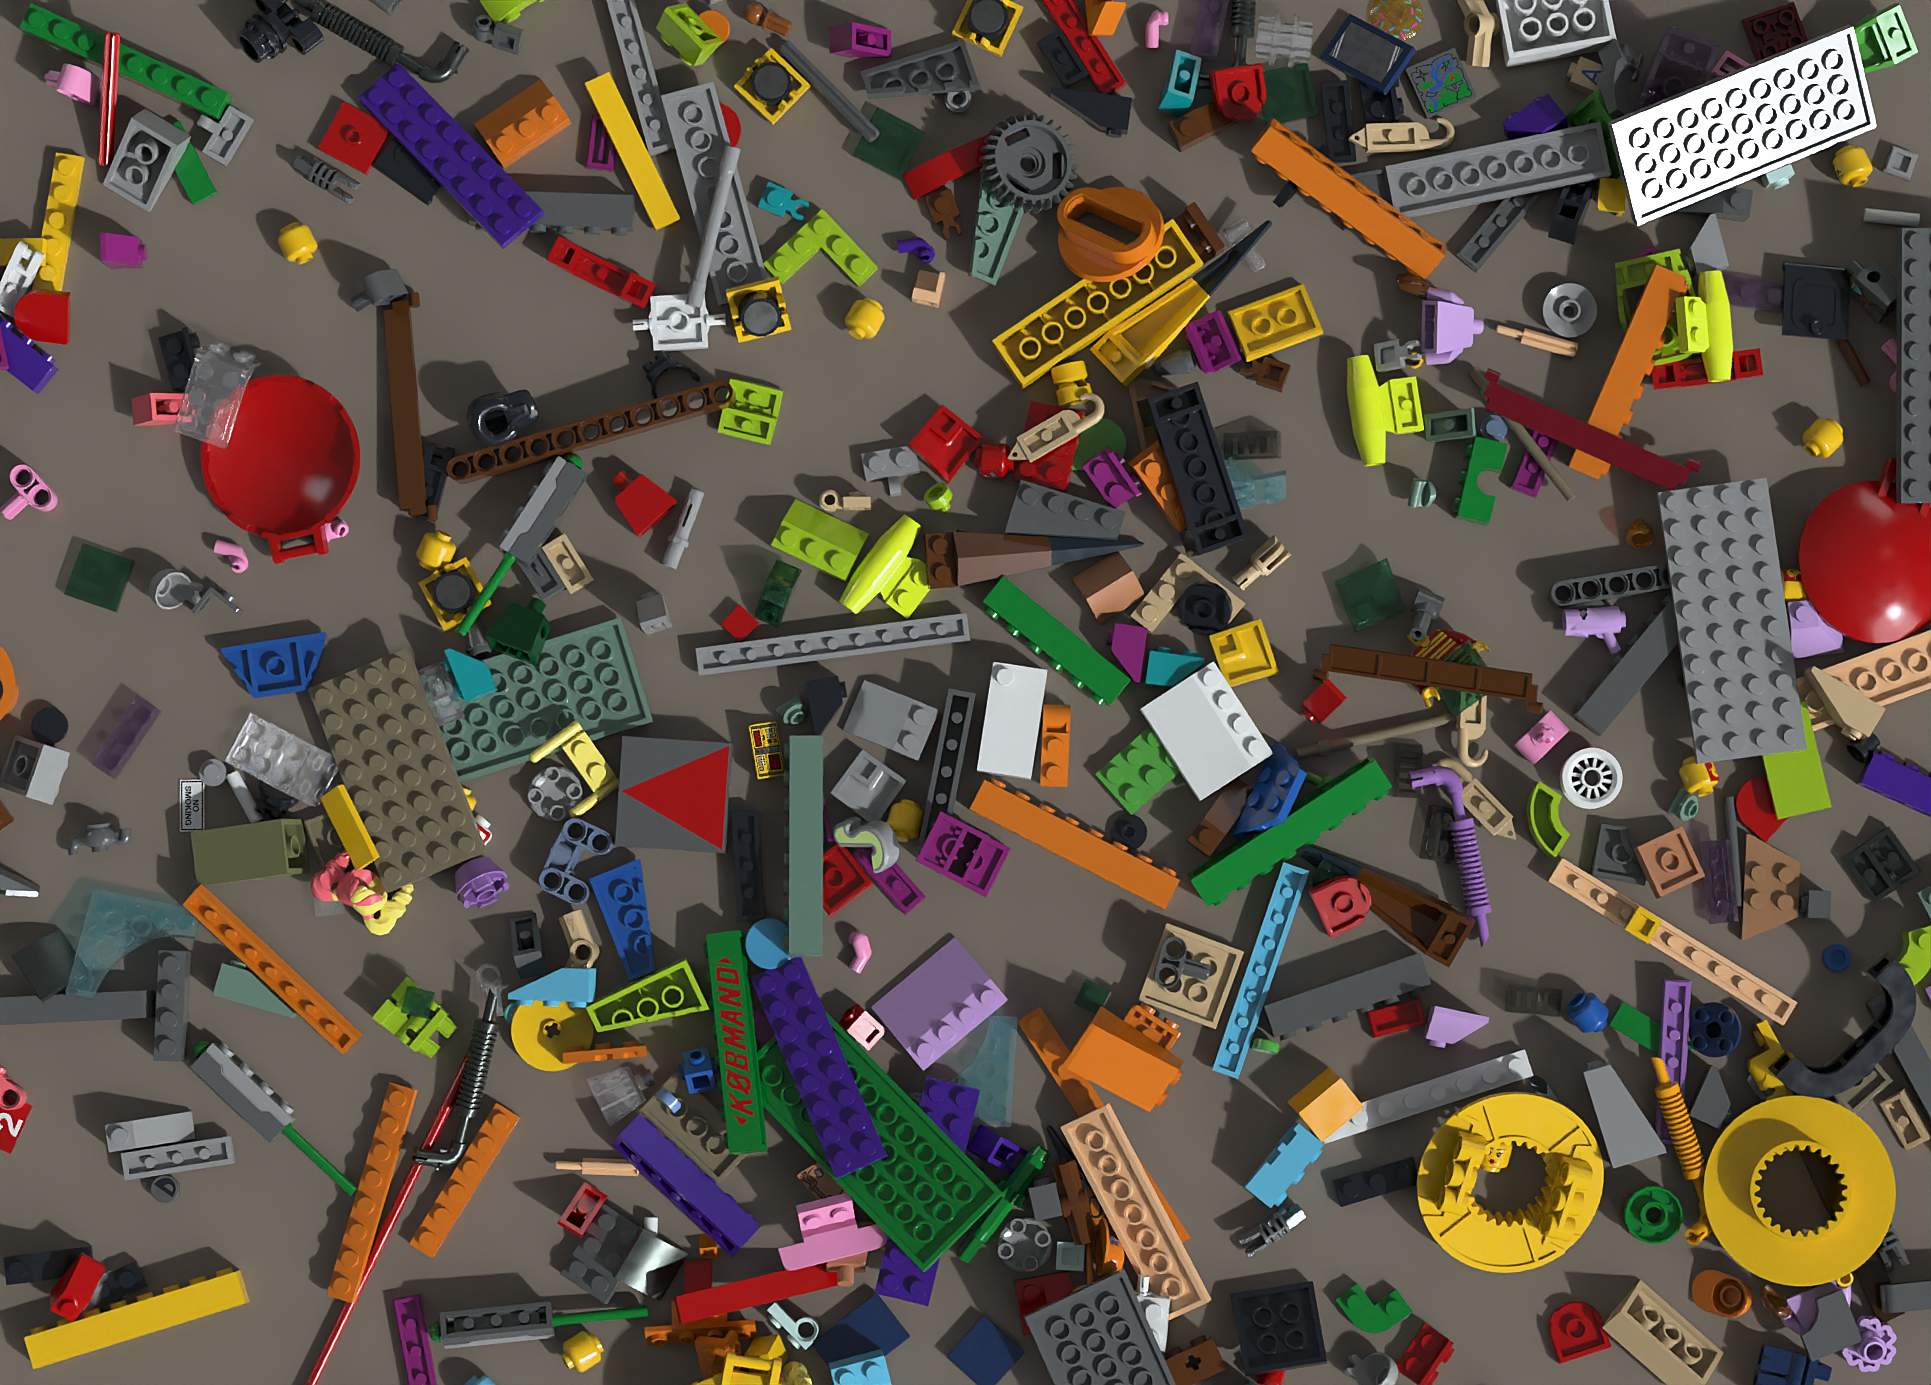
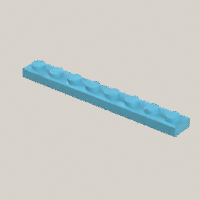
[1212,862,1309,1079]

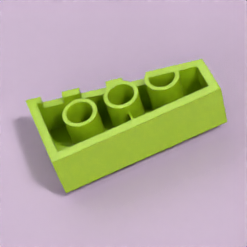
[586,957,710,1032]

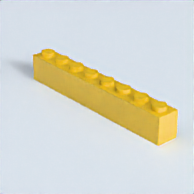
[24,1267,250,1369]

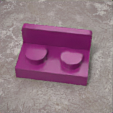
[1081,446,1141,509]

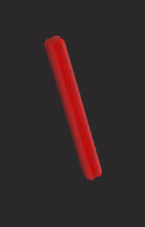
[97,31,120,166]

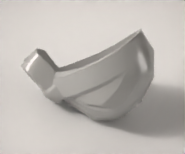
[149,569,204,610]
[1343,1352,1398,1385]

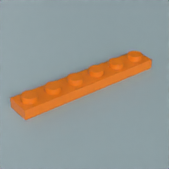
[409,1102,520,1258]

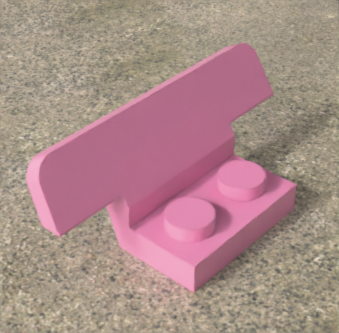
[778,1193,887,1271]

